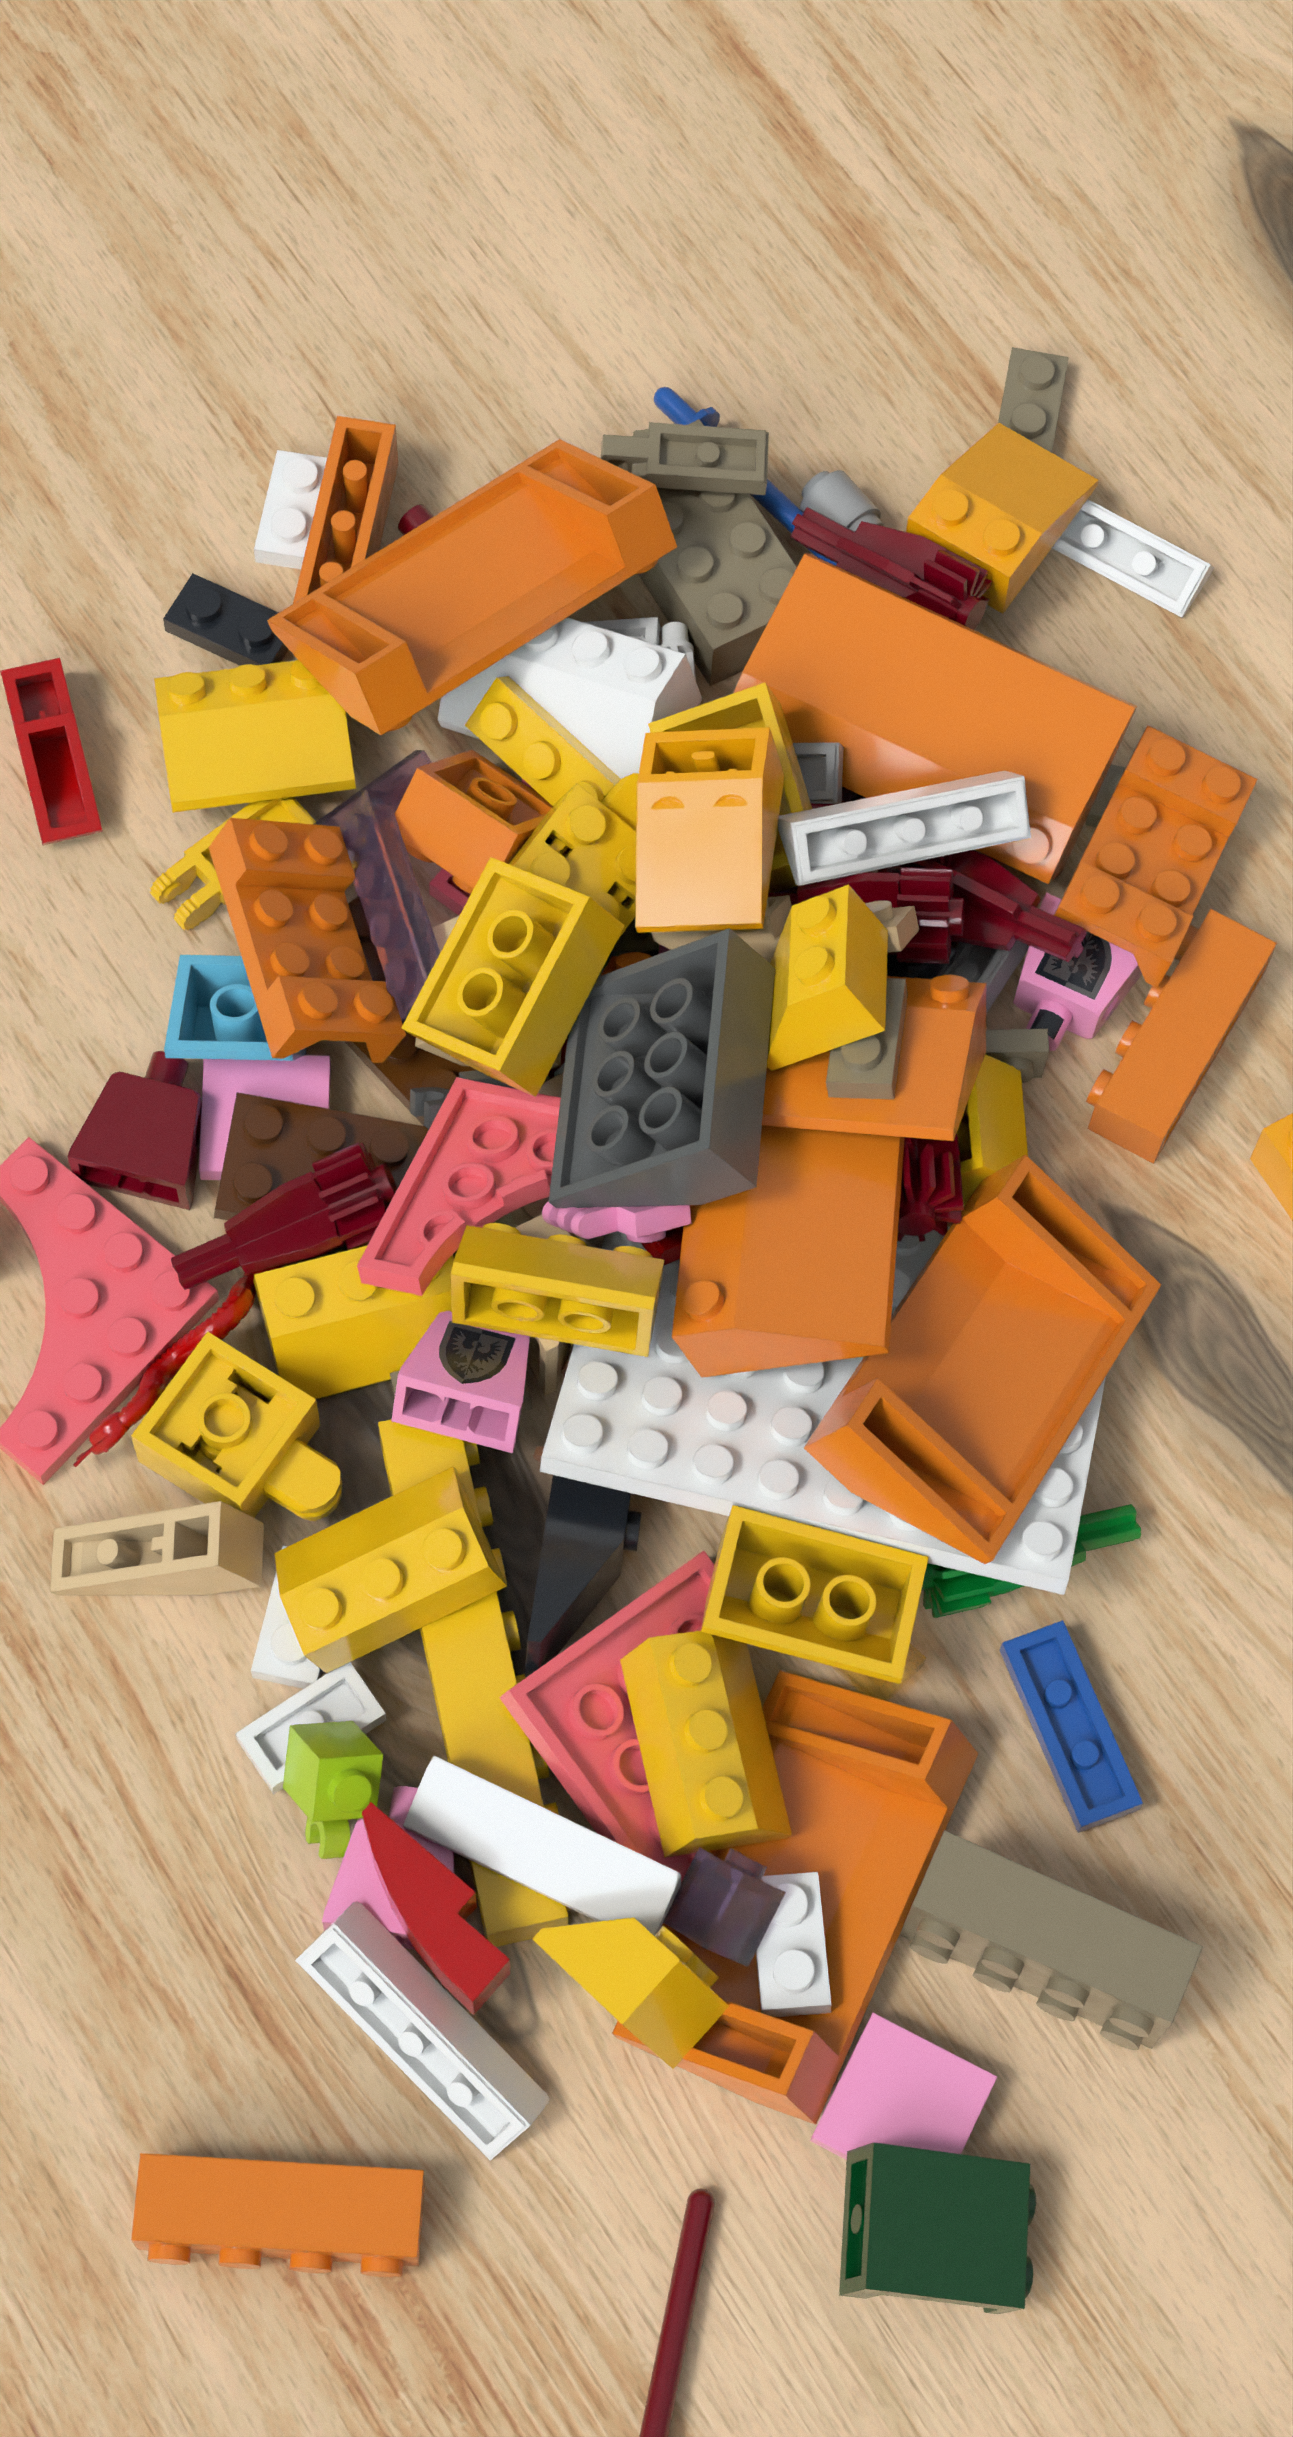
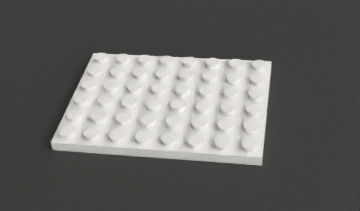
[540,1227,1106,1595]

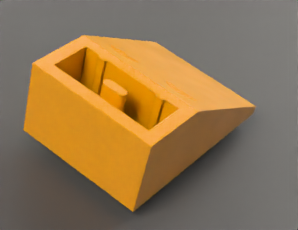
[635,727,785,933]

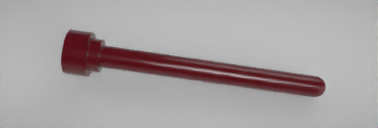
[639,2188,715,2437]

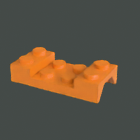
[1054,725,1258,988]
[209,818,406,1063]

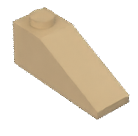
[50,1501,264,1595]

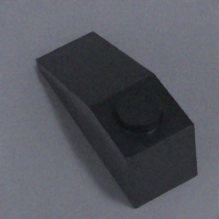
[525,1475,642,1677]

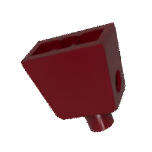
[67,1051,202,1210]

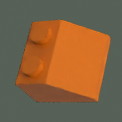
[387,749,553,894]

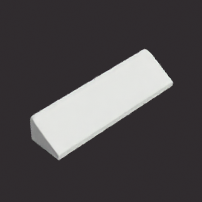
[1052,500,1215,618]
[778,771,1031,886]
[403,1756,681,1935]
[295,1901,549,2161]

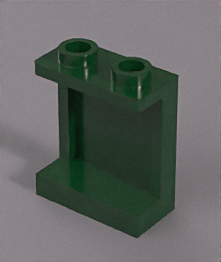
[839,2142,1036,2314]

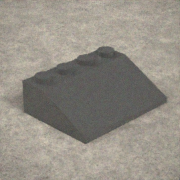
[548,928,775,1208]

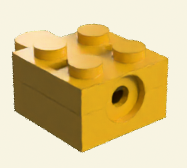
[509,773,638,939]
[131,1331,342,1521]

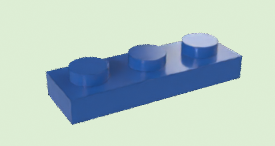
[999,1620,1143,1833]

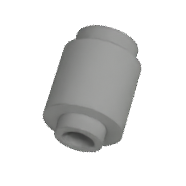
[800,470,885,532]

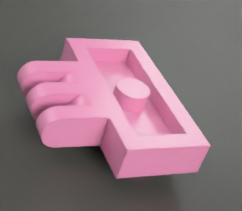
[542,1202,691,1243]

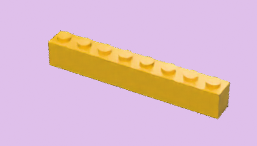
[378,1419,573,1947]

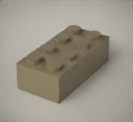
[639,419,797,686]
[900,1830,1203,2050]

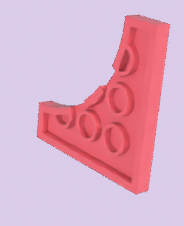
[357,1077,561,1296]
[0,1137,219,1485]
[499,1550,719,1918]

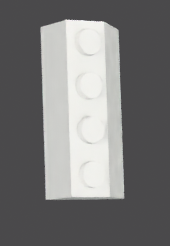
[438,618,702,779]

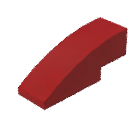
[0,658,103,845]
[362,1802,511,2015]

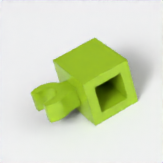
[283,1721,383,1859]

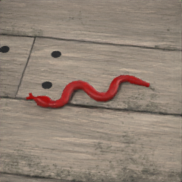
[73,1265,284,1467]

